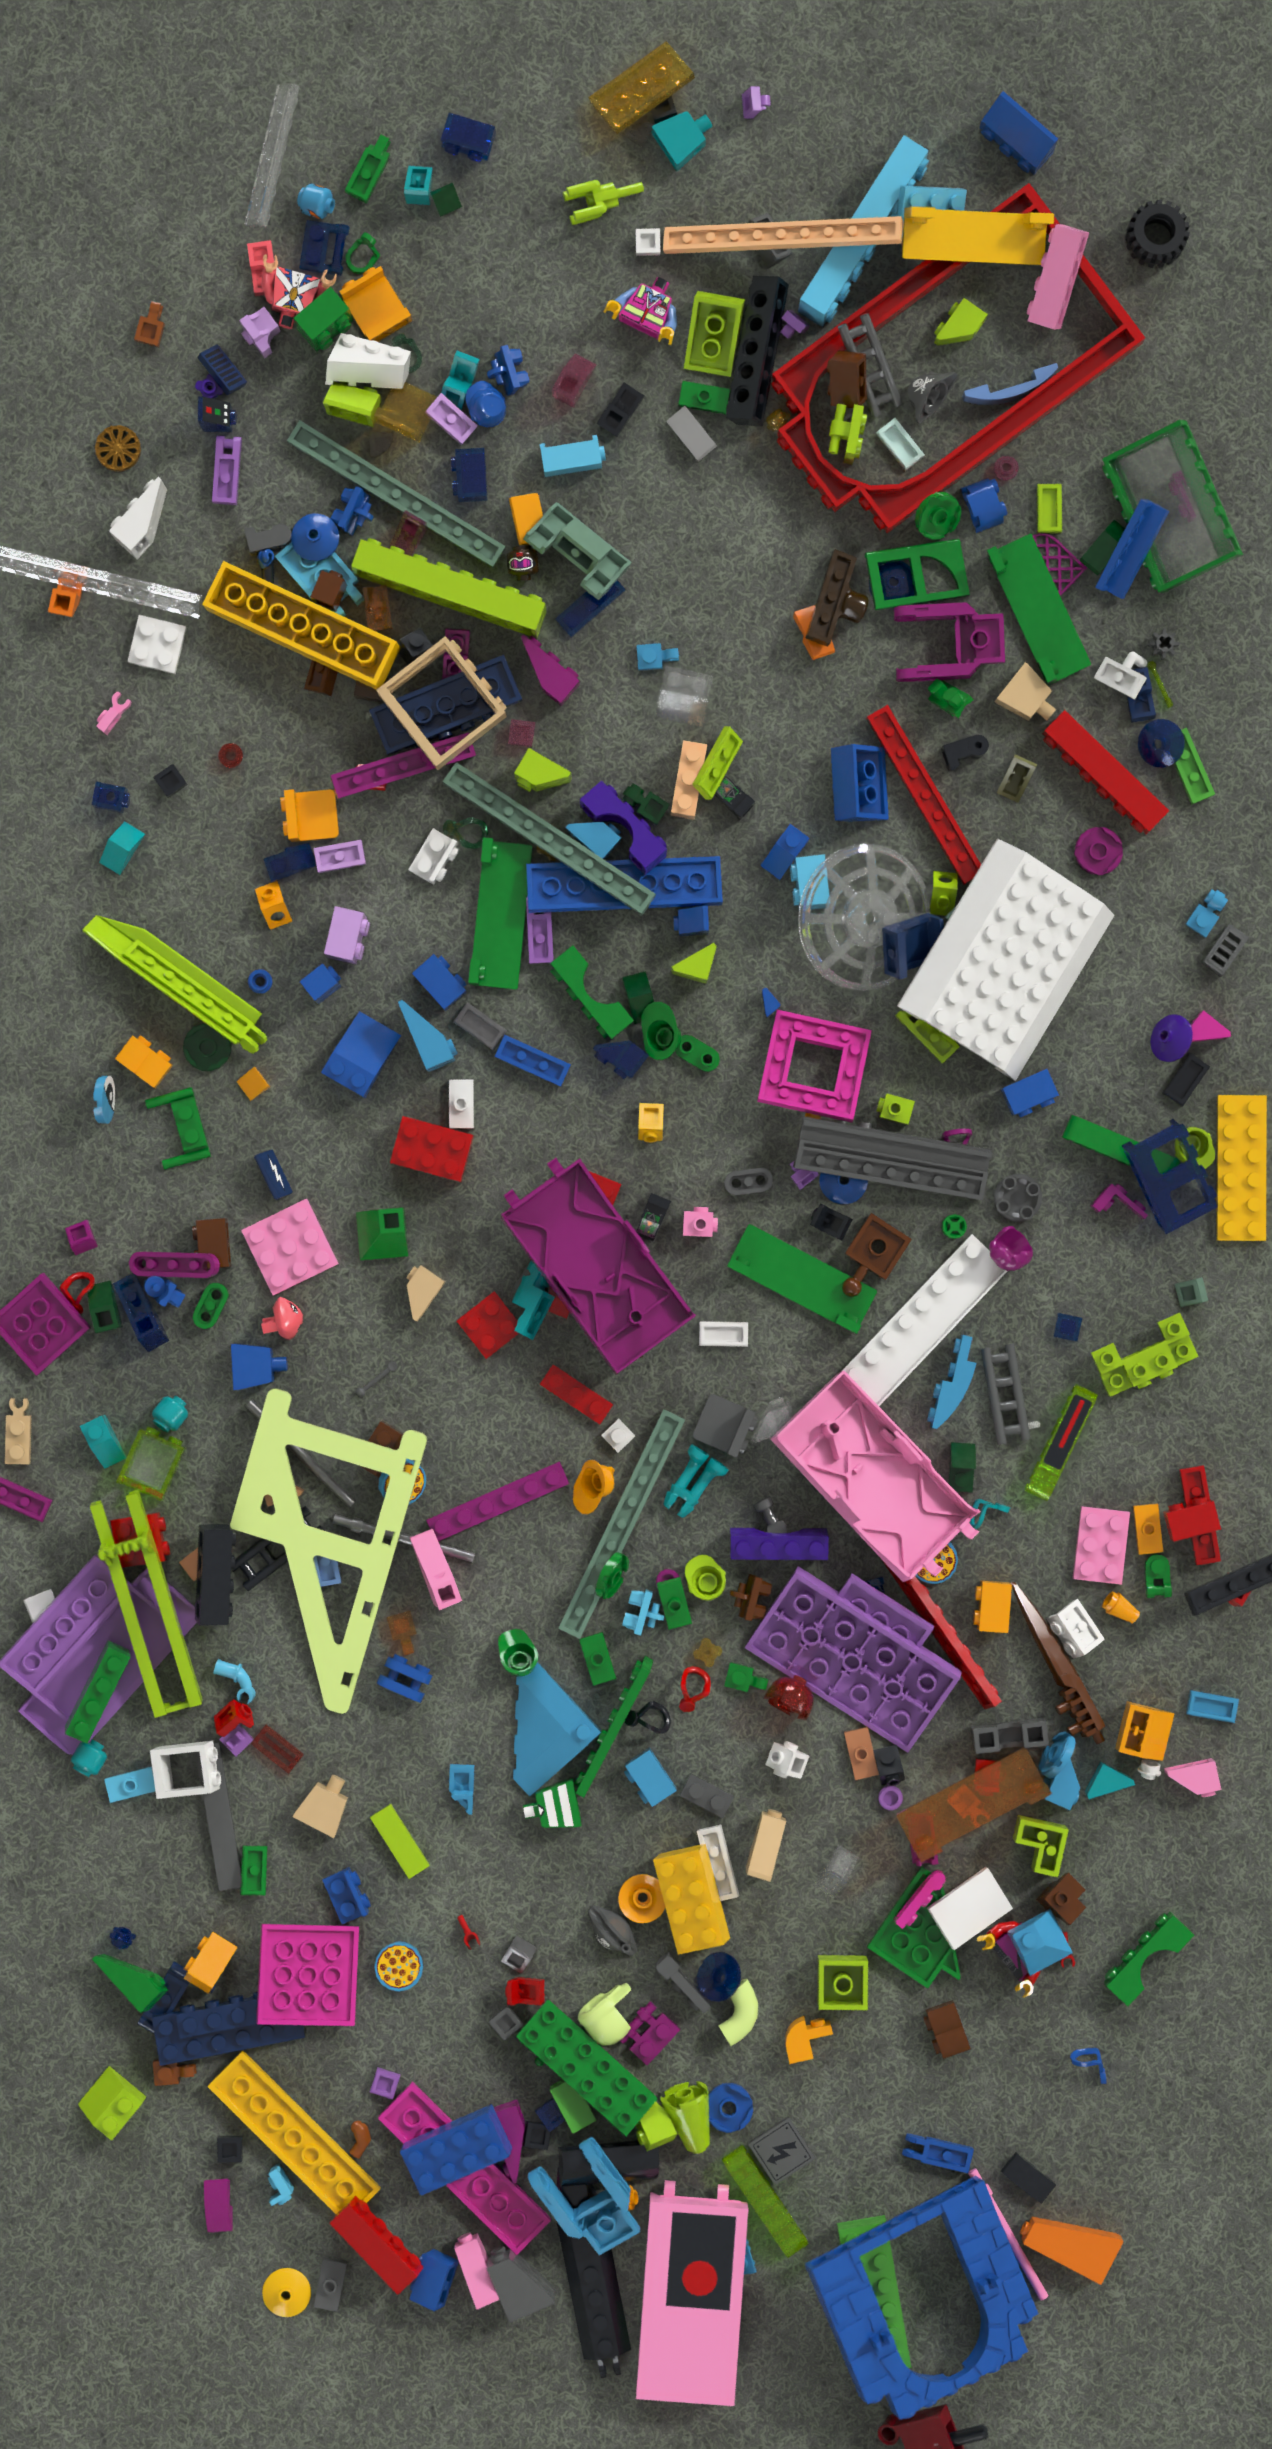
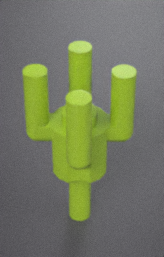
[563,180,644,225]

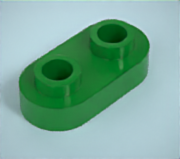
[675,1035,720,1072]
[193,1283,229,1329]

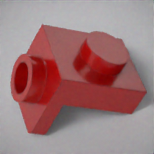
[505,1977,544,2006]

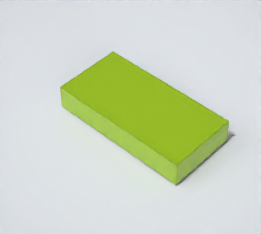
[1037,484,1062,534]

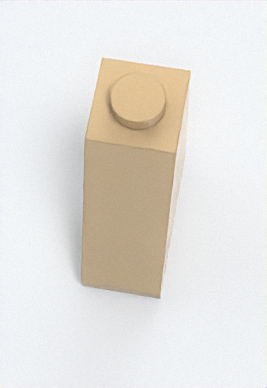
[745,1809,786,1881]

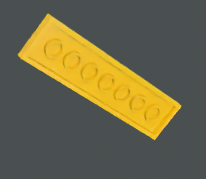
[207,2050,381,2214]

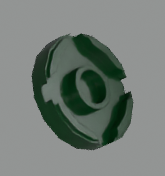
[183,1023,231,1071]

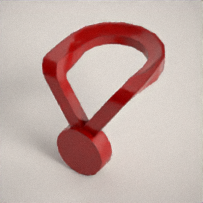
[60,1272,95,1315]
[679,1666,711,1712]

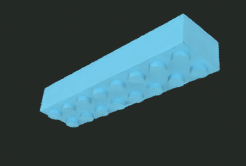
[798,135,929,327]

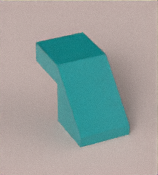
[441,351,480,411]

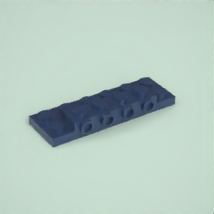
[369,655,522,756]
[152,1991,305,2066]

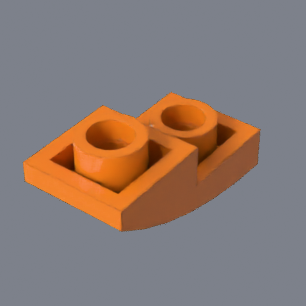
[793,605,835,660]

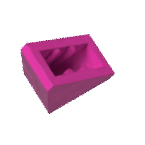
[1190,1010,1231,1042]

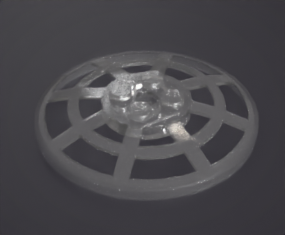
[798,844,930,991]

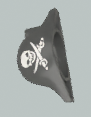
[908,371,958,424]
[588,1905,638,1956]

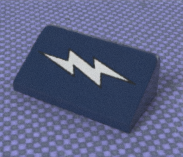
[254,1150,293,1200]

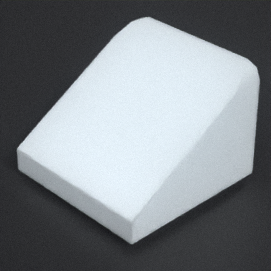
[23,1589,55,1622]

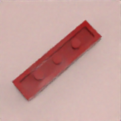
[1179,1465,1221,1565]

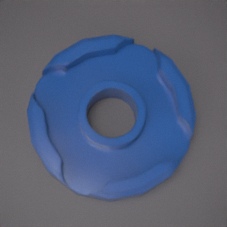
[709,2083,753,2133]

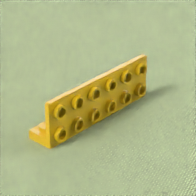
[902,207,1054,265]

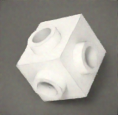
[766,1741,809,1779]

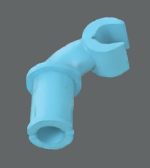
[213,1659,256,1704]

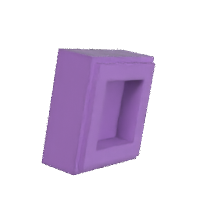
[370,2067,401,2100]

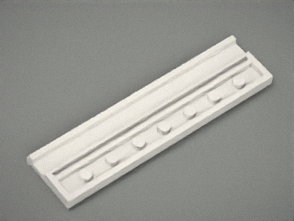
[842,1234,1007,1406]

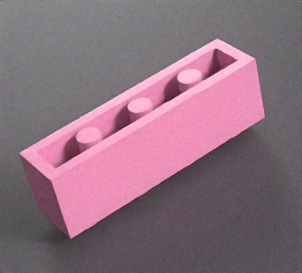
[1027,224,1089,330]

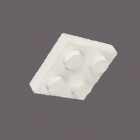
[127,615,187,674]

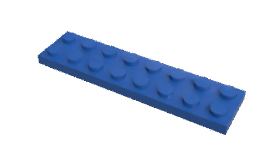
[526,856,723,913]

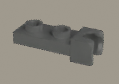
[655,1951,711,2013]

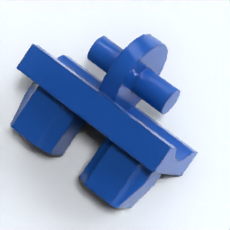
[487,345,530,396]
[331,486,374,536]
[144,1276,185,1308]

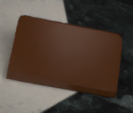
[304,660,338,696]

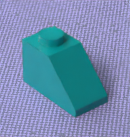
[80,1415,126,1469]

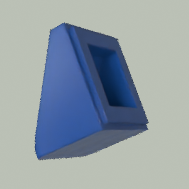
[762,988,781,1018]

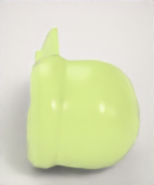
[578,1983,631,2046]

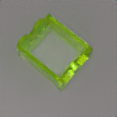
[116,1426,186,1502]

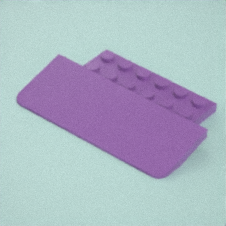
[0,1554,197,1755]

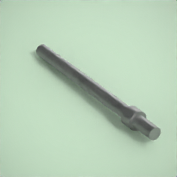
[246,1400,356,1508]
[333,1514,475,1563]

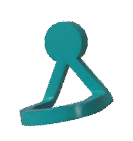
[969,1499,1011,1530]

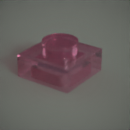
[508,719,536,748]

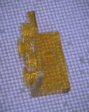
[374,382,437,443]

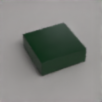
[430,183,462,217]

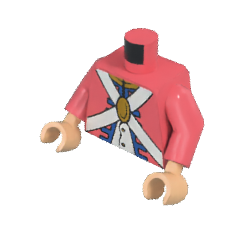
[261,254,337,329]

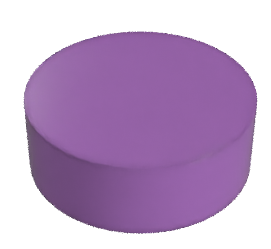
[878,1786,903,1810]

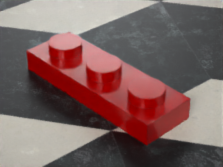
[539,1364,614,1425]

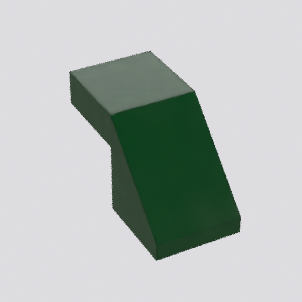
[1079,520,1125,576]

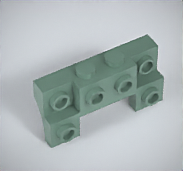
[523,502,632,600]

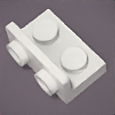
[408,828,460,885]
[1047,1599,1105,1659]

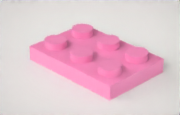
[1073,1506,1130,1585]

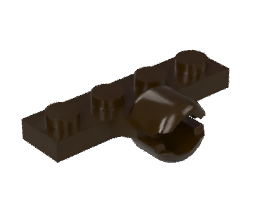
[805,549,869,647]

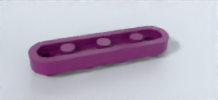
[129,1251,220,1278]

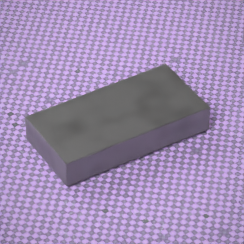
[453,1002,507,1050]

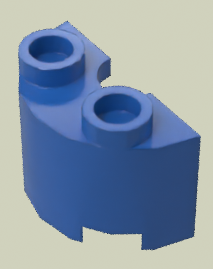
[960,478,1008,533]

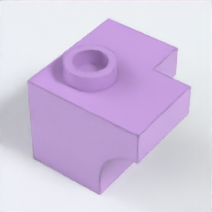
[239,307,281,358]

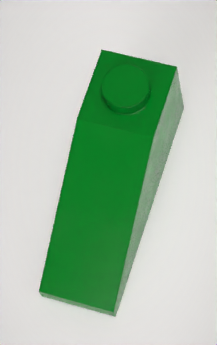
[92,1954,168,2013]

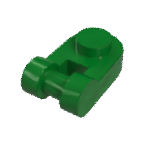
[1144,1554,1172,1598]

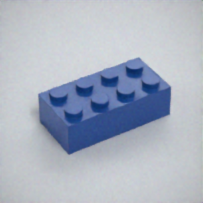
[400,2104,513,2196]

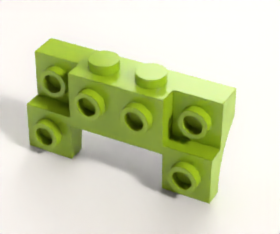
[1090,1312,1199,1397]

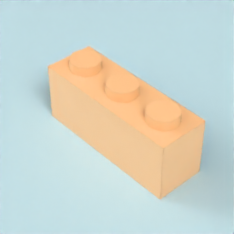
[671,740,707,820]

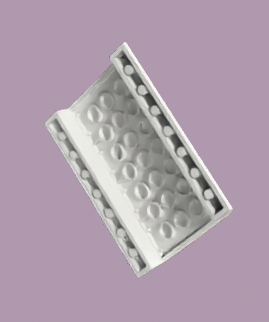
[897,839,1114,1081]

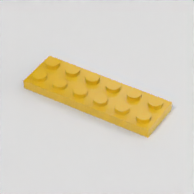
[1216,1095,1267,1241]

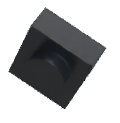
[810,1204,853,1241]
[873,1745,905,1786]

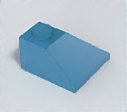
[1007,1909,1073,1976]

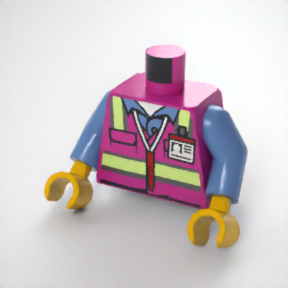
[603,277,677,345]

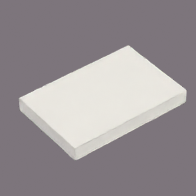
[927,1867,1013,1950]

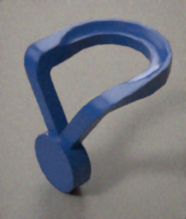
[1070,2048,1107,2084]

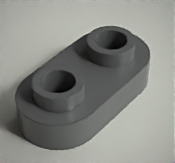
[724,1168,773,1195]

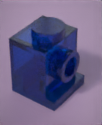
[91,781,130,813]

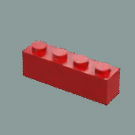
[329,2196,424,2295]

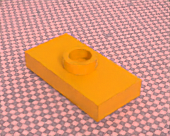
[1133,1503,1163,1555]

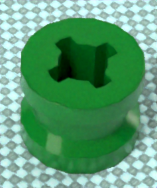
[941,1214,967,1239]

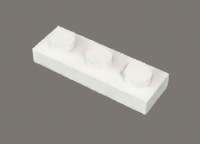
[697,1824,739,1901]

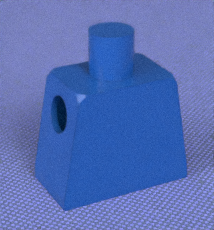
[231,1344,288,1390]

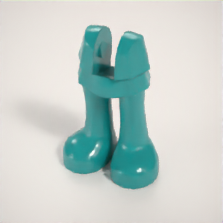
[663,1444,729,1518]

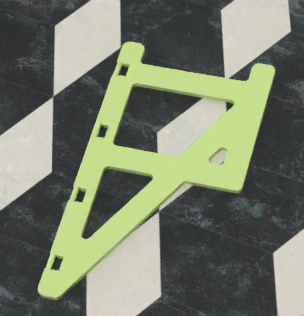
[230,1388,427,1714]

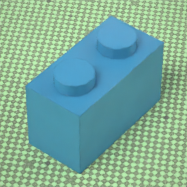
[624,1747,677,1807]

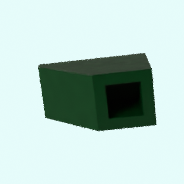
[88,1280,123,1333]

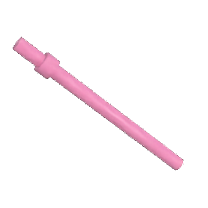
[968,2168,1048,2301]

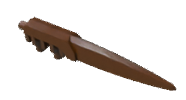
[1011,1582,1105,1744]

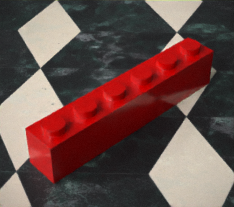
[1042,710,1169,834]

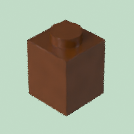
[310,570,347,612]

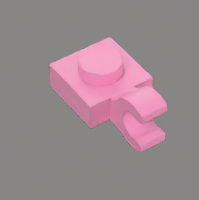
[96,692,132,735]

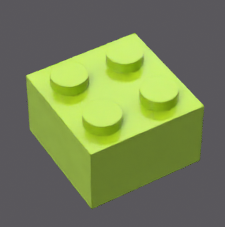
[817,1955,868,2010]

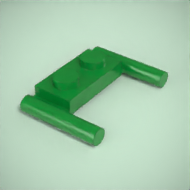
[145,1087,211,1170]

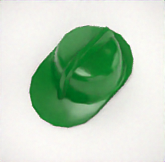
[641,1002,681,1060]

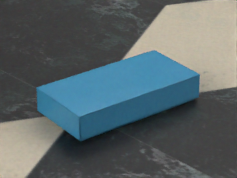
[1186,1690,1239,1723]

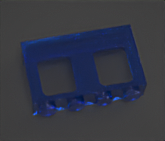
[1122,1119,1218,1234]

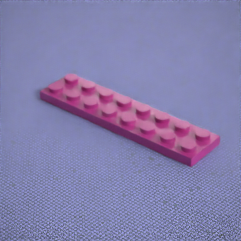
[378,2081,551,2255]

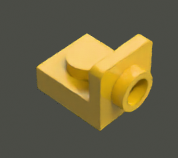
[638,1103,664,1143]

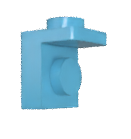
[268,2163,294,2206]

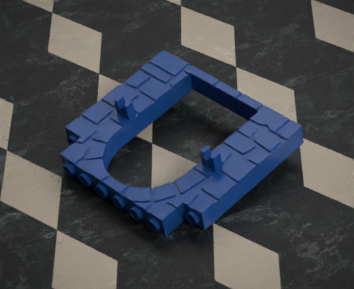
[805,2176,1038,2419]

